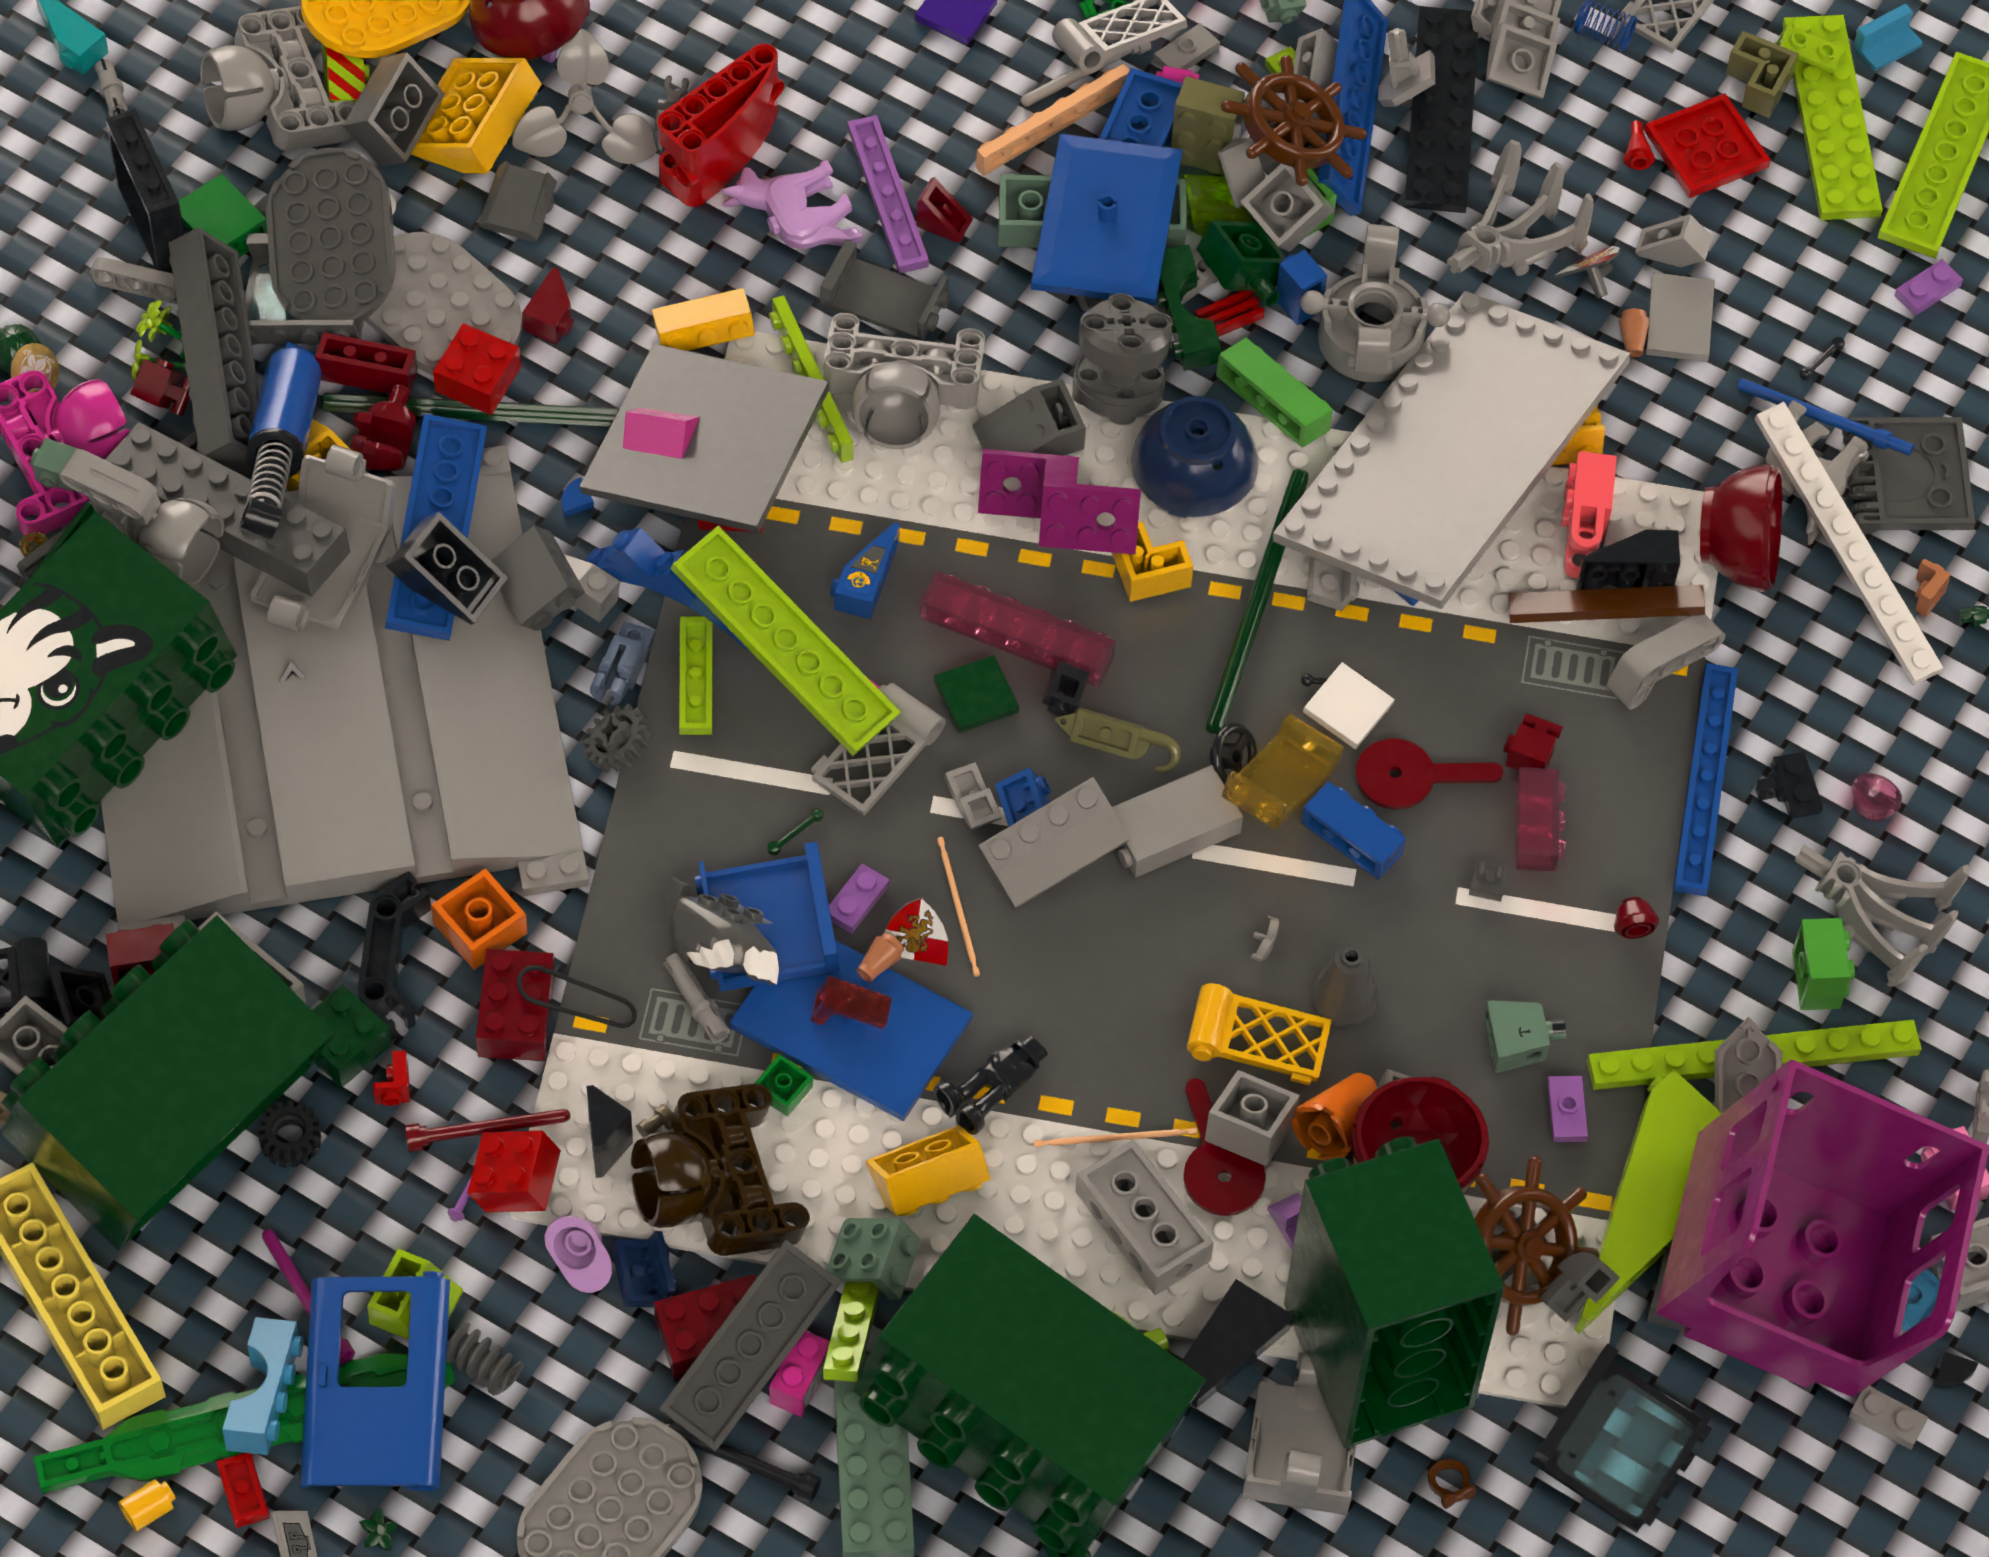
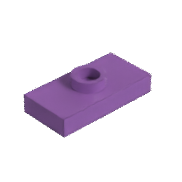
[1547,1076,1588,1142]

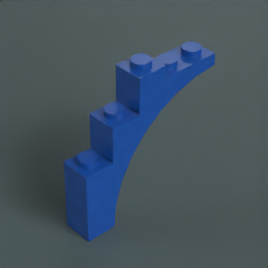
[585,527,749,651]

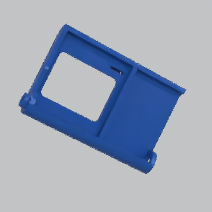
[300,1271,450,1492]

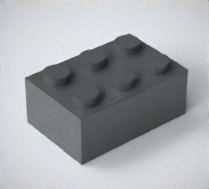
[343,52,445,167]

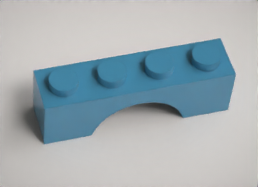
[223,1317,304,1455]

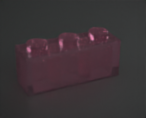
[1516,767,1565,872]

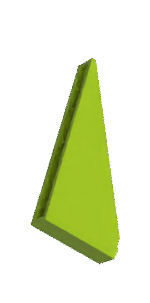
[1574,1070,1722,1334]

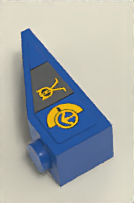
[830,523,900,620]

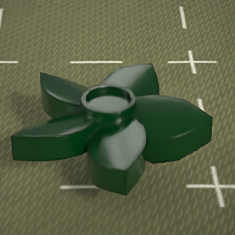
[359,1508,398,1551]

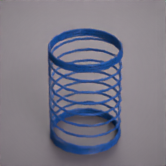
[1573,0,1637,52]

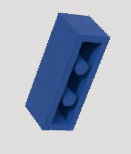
[1301,781,1406,880]

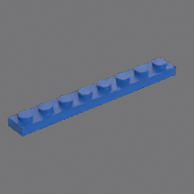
[1673,663,1738,897]

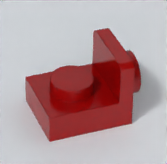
[373,1050,410,1106]

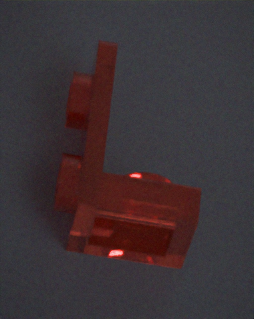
[810,976,892,1029]

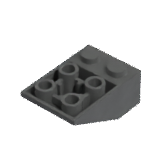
[972,378,1086,456]

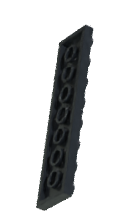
[1404,6,1478,213]

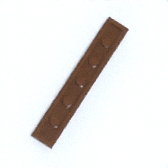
[1508,585,1705,623]

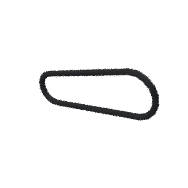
[517,965,637,1028]

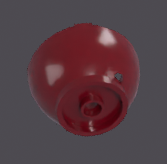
[469,0,590,60]
[1700,464,1782,592]
[1352,1076,1490,1192]

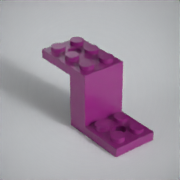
[978,449,1141,555]

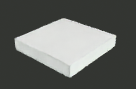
[1303,662,1395,750]

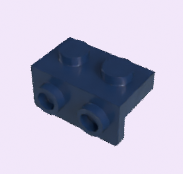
[611,1231,676,1307]

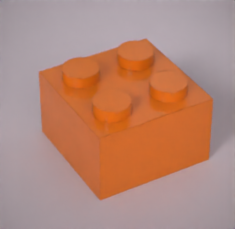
[431,868,528,970]

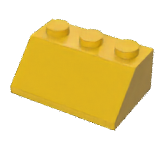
[865,1125,991,1216]

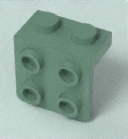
[826,1218,921,1300]

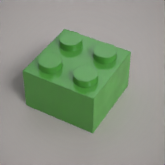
[1792,918,1855,1010]

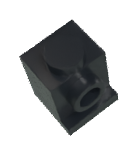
[1042,660,1090,716]

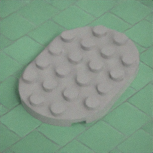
[365,232,522,375]
[517,1417,703,1557]

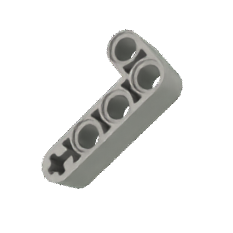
[1607,615,1726,710]

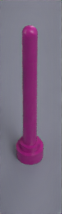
[262,1229,355,1367]

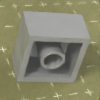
[1240,163,1335,252]
[1205,1070,1300,1166]

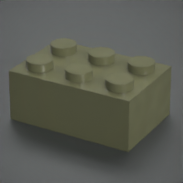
[1171,76,1245,175]

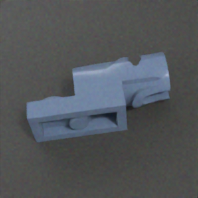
[590,621,655,706]

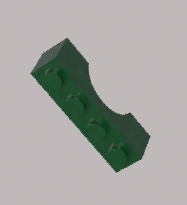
[1157,244,1221,371]

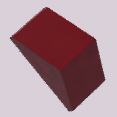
[917,177,973,242]

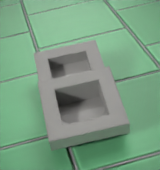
[944,762,1002,830]

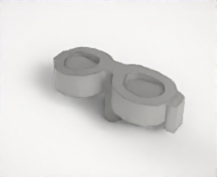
[1251,915,1279,962]

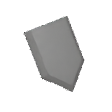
[1715,1017,1782,1114]

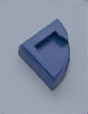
[561,477,594,518]

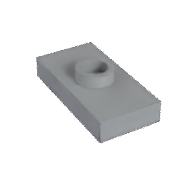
[1154,23,1220,69]

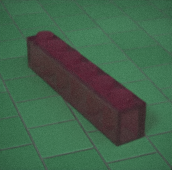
[920,571,1116,688]

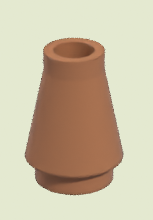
[1618,308,1650,357]
[856,933,904,983]

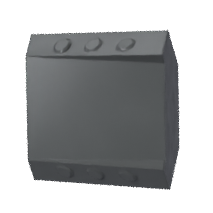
[479,161,557,242]

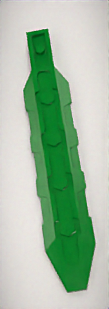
[33,1353,455,1494]

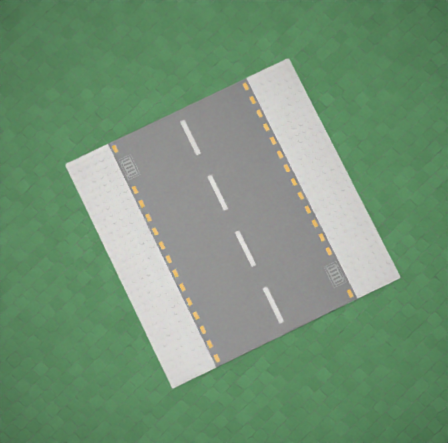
[509,332,1718,1409]

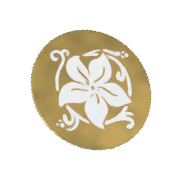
[11,343,59,393]

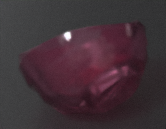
[1851,773,1902,822]

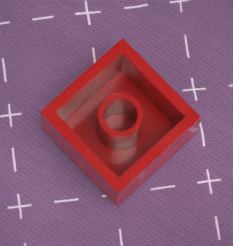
[433,323,521,415]
[467,1130,561,1213]

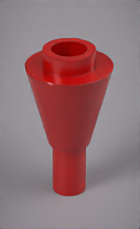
[1624,120,1655,170]

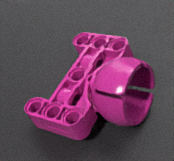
[0,370,130,538]

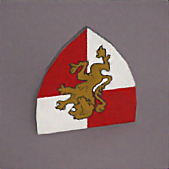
[1554,246,1621,298]
[885,896,949,966]

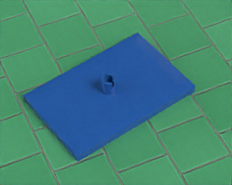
[1031,134,1183,306]
[729,940,973,1122]

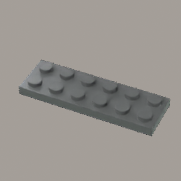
[658,1240,842,1452]

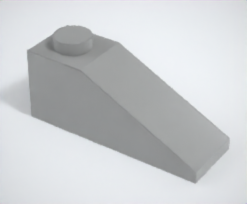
[564,554,620,622]

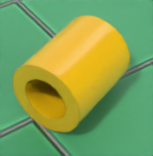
[118,1479,176,1532]

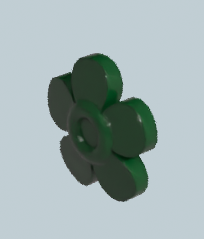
[1959,606,1989,627]

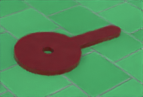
[1356,738,1503,810]
[1183,1078,1266,1216]

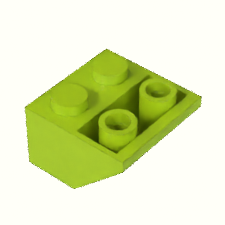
[367,1248,463,1340]

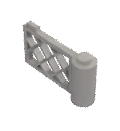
[1052,0,1188,73]
[1620,0,1714,53]
[811,683,946,817]

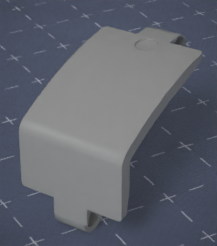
[250,445,395,632]
[1242,1352,1356,1515]

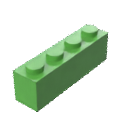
[1216,337,1333,448]

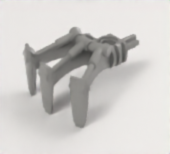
[1447,140,1594,276]
[1795,845,1969,987]

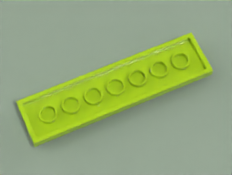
[1782,15,1883,220]
[1877,52,1989,259]
[670,525,901,756]

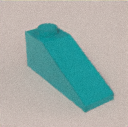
[36,0,109,75]

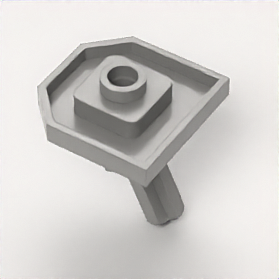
[1378,28,1436,107]

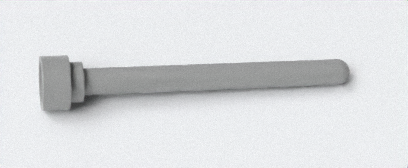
[1021,30,1151,106]

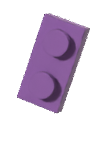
[1894,259,1963,316]
[829,863,890,934]

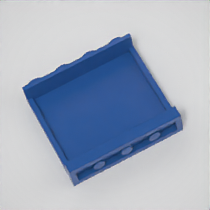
[694,841,840,992]

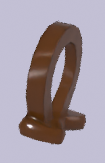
[1428,1459,1476,1509]

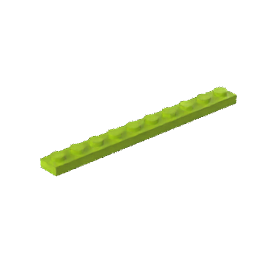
[1586,1020,1922,1090]

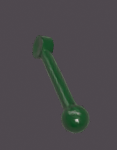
[767,809,824,855]

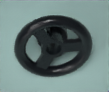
[1210,723,1258,789]

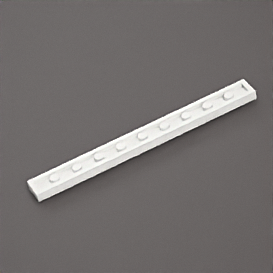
[1755,402,1943,686]

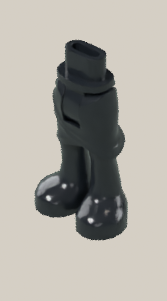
[933,1036,1048,1135]

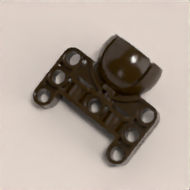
[631,1084,810,1256]

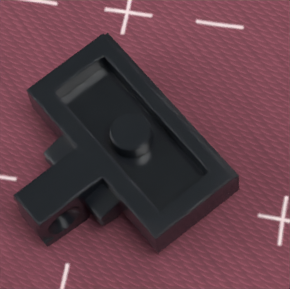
[1755,751,1823,819]

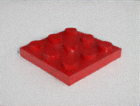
[1644,93,1771,198]

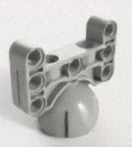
[200,6,355,151]
[823,313,985,449]
[59,449,224,586]

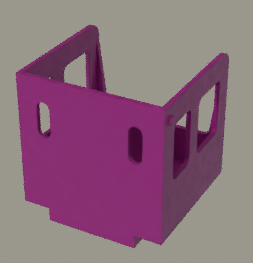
[1655,1059,1989,1397]

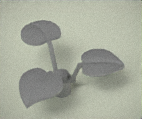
[512,29,657,164]

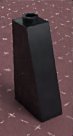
[1181,1279,1295,1408]

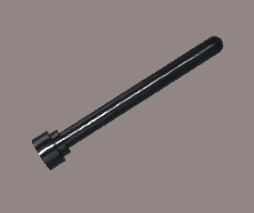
[665,1422,821,1503]

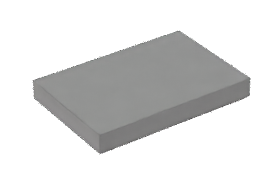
[1646,273,1715,362]

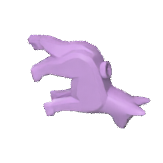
[722,160,863,250]

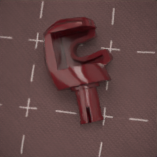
[350,384,416,472]

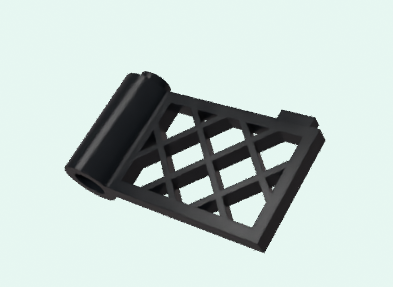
[0,937,53,1014]

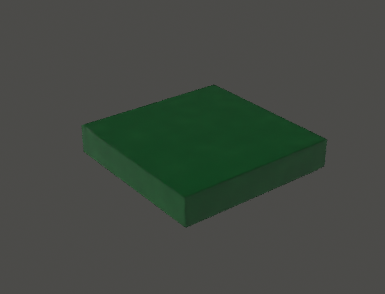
[934,655,1020,733]

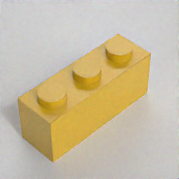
[652,288,755,351]

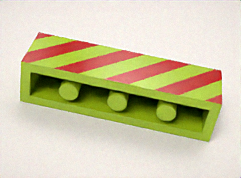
[321,43,370,103]

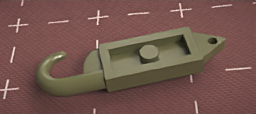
[1054,708,1181,773]

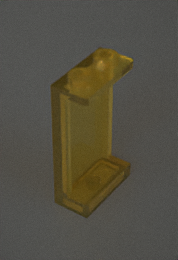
[1222,714,1344,830]

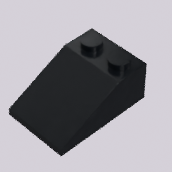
[386,511,508,625]

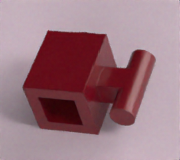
[130,357,190,416]
[1503,713,1563,779]

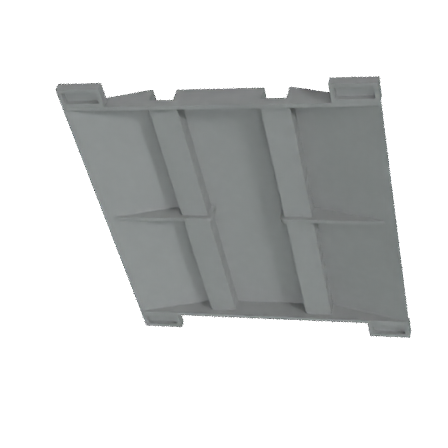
[62,445,589,931]

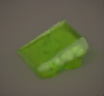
[1181,174,1252,236]

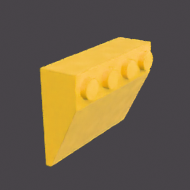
[411,58,542,174]

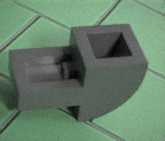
[1540,1252,1620,1322]

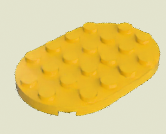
[300,0,470,58]

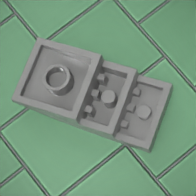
[1486,0,1562,100]

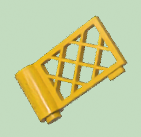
[1187,983,1332,1086]

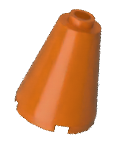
[1291,1073,1378,1161]

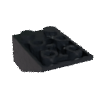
[1576,529,1680,590]

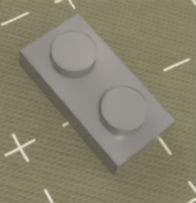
[1848,1386,1928,1450]

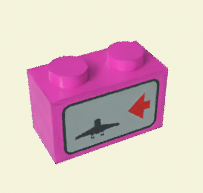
[769,1331,830,1417]

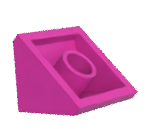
[623,408,700,459]

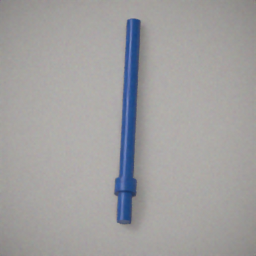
[1737,378,1914,456]

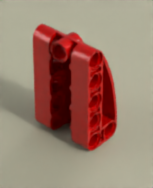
[657,43,785,207]

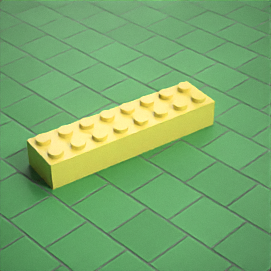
[0,1162,166,1430]

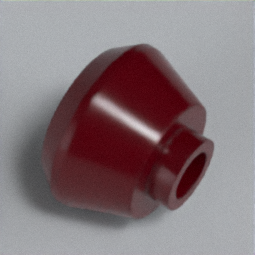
[1614,897,1659,939]

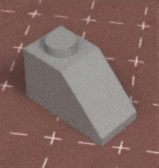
[1635,214,1712,268]

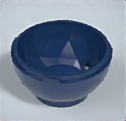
[1131,396,1258,518]

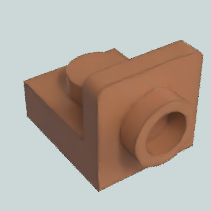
[1915,559,1951,617]

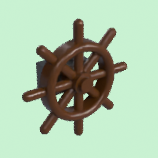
[1221,55,1367,186]
[1475,1156,1599,1336]

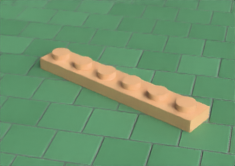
[976,63,1130,176]

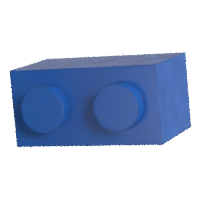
[1276,250,1327,326]

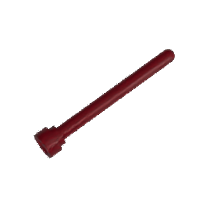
[405,1109,571,1152]

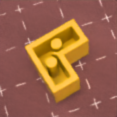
[1112,521,1193,602]

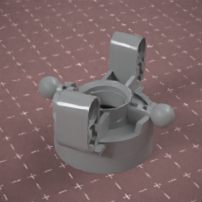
[1300,224,1450,382]

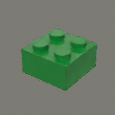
[754,1054,813,1117]

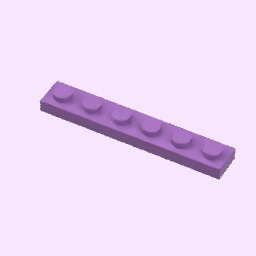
[847,115,929,274]

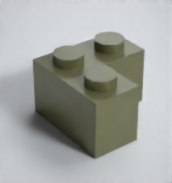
[1726,31,1799,119]

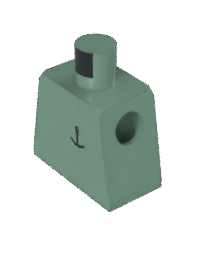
[1484,1000,1566,1073]

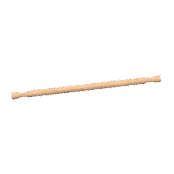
[937,837,980,977]
[1034,1128,1197,1147]

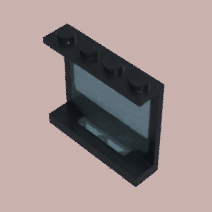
[1530,1343,1714,1533]

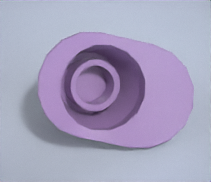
[545,1216,612,1293]

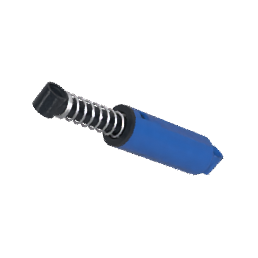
[239,341,322,540]

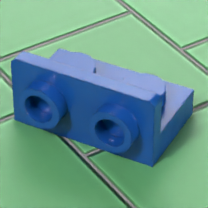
[995,767,1051,827]

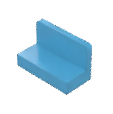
[1853,3,1923,71]

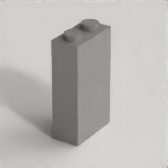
[1112,765,1243,878]

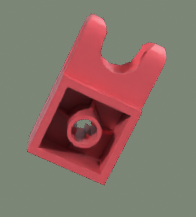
[1561,451,1617,579]

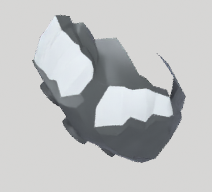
[665,877,779,985]

